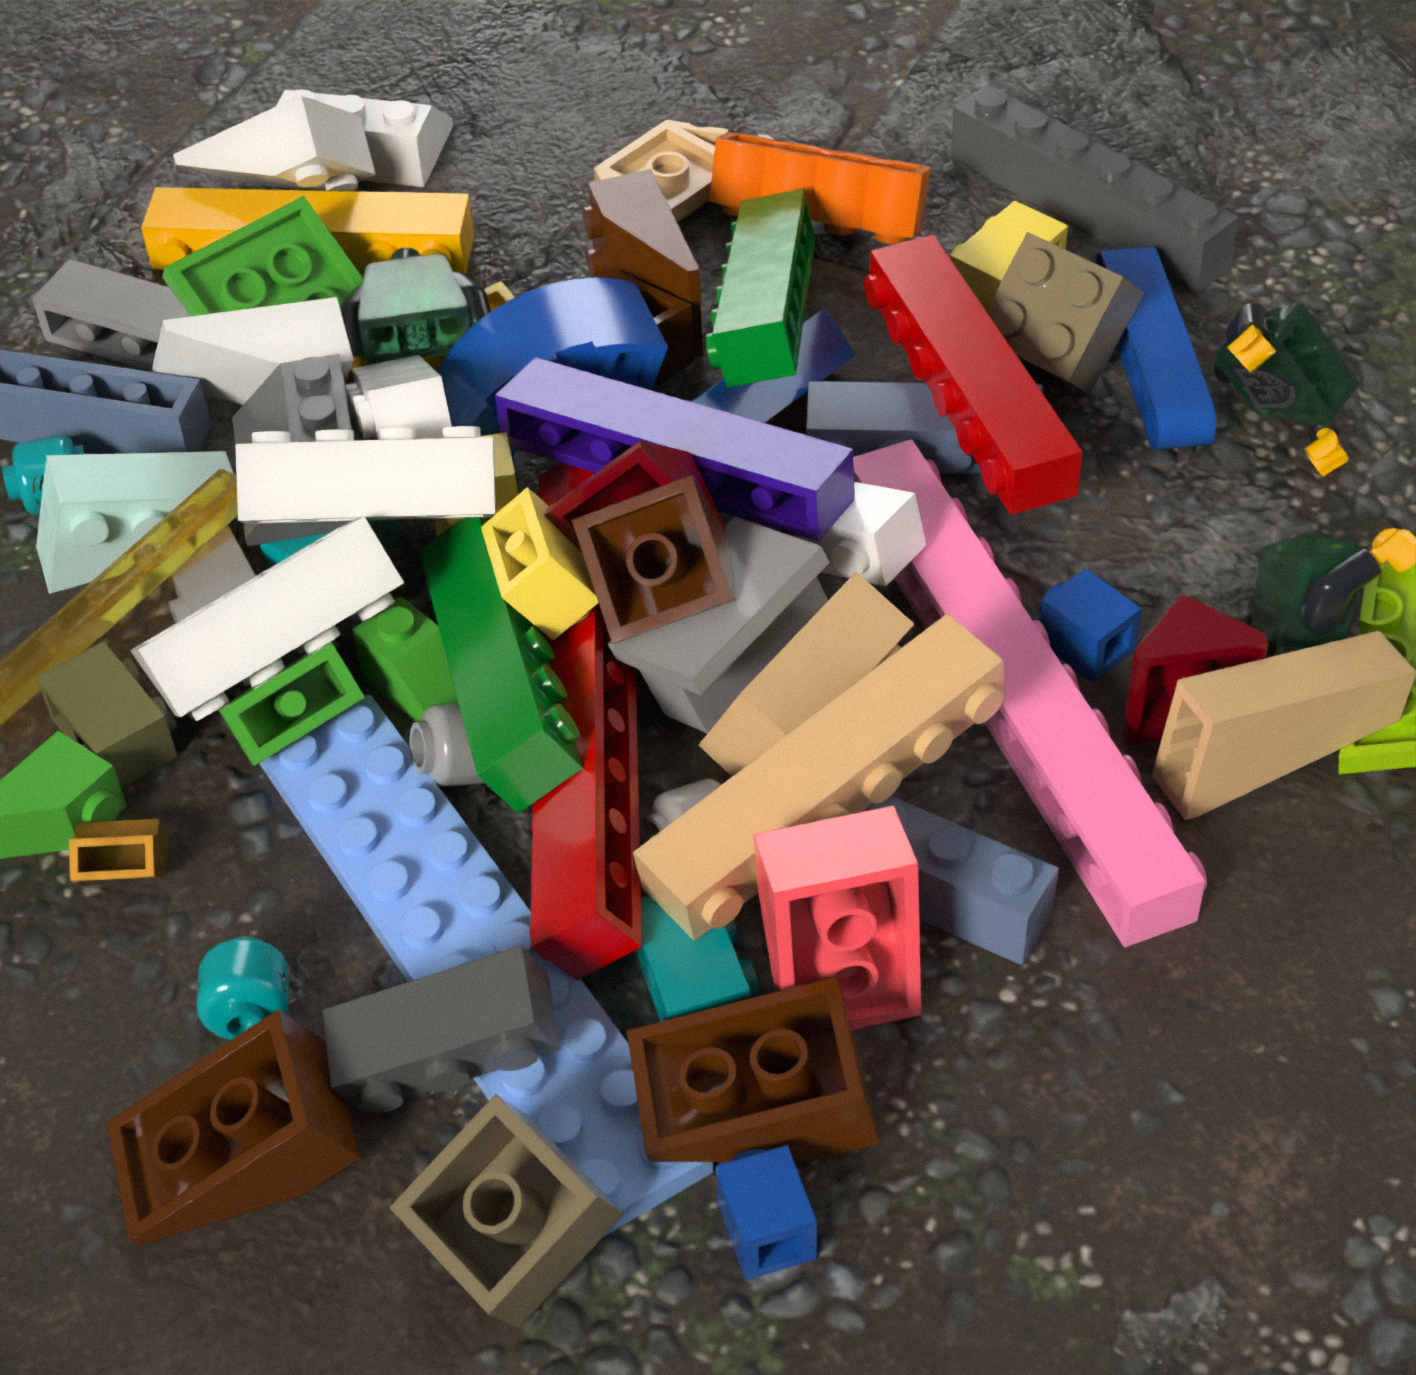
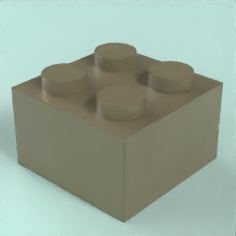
[986,232,1144,395]
[389,1094,624,1328]

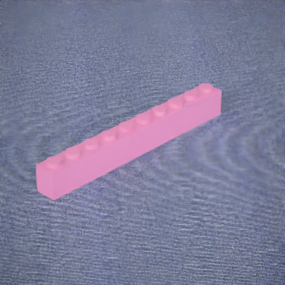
[853,439,1207,948]

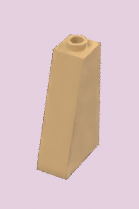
[1151,631,1416,820]

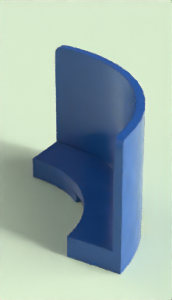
[436,278,668,459]

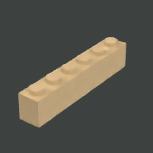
[633,613,1005,942]

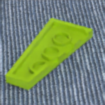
[1339,561,1416,774]

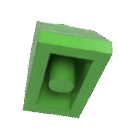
[352,596,458,723]
[218,642,365,766]
[0,731,127,859]

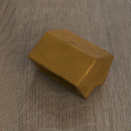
[69,819,168,881]

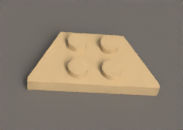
[594,120,774,223]

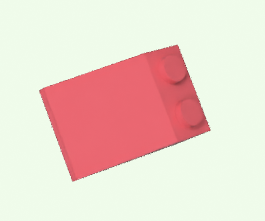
[753,806,921,1030]

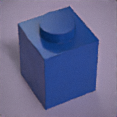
[1040,568,1142,683]
[716,1145,817,1281]

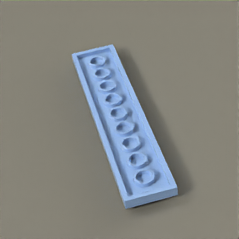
[260,694,713,1237]

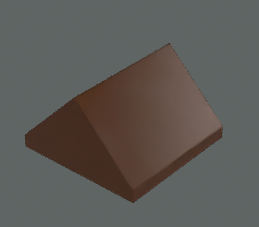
[572,475,736,644]

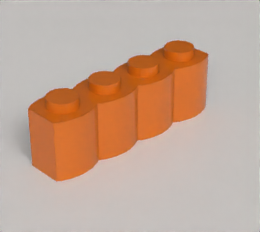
[709,132,931,244]

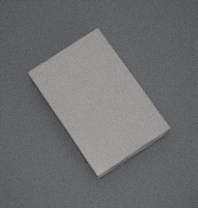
[608,517,830,695]

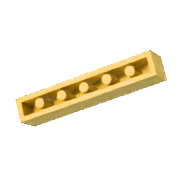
[141,187,474,276]

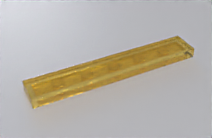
[0,469,238,726]

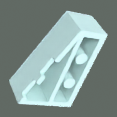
[36,451,238,594]

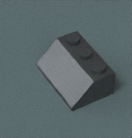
[232,354,355,546]

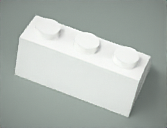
[276,90,453,187]

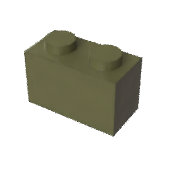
[36,641,178,788]

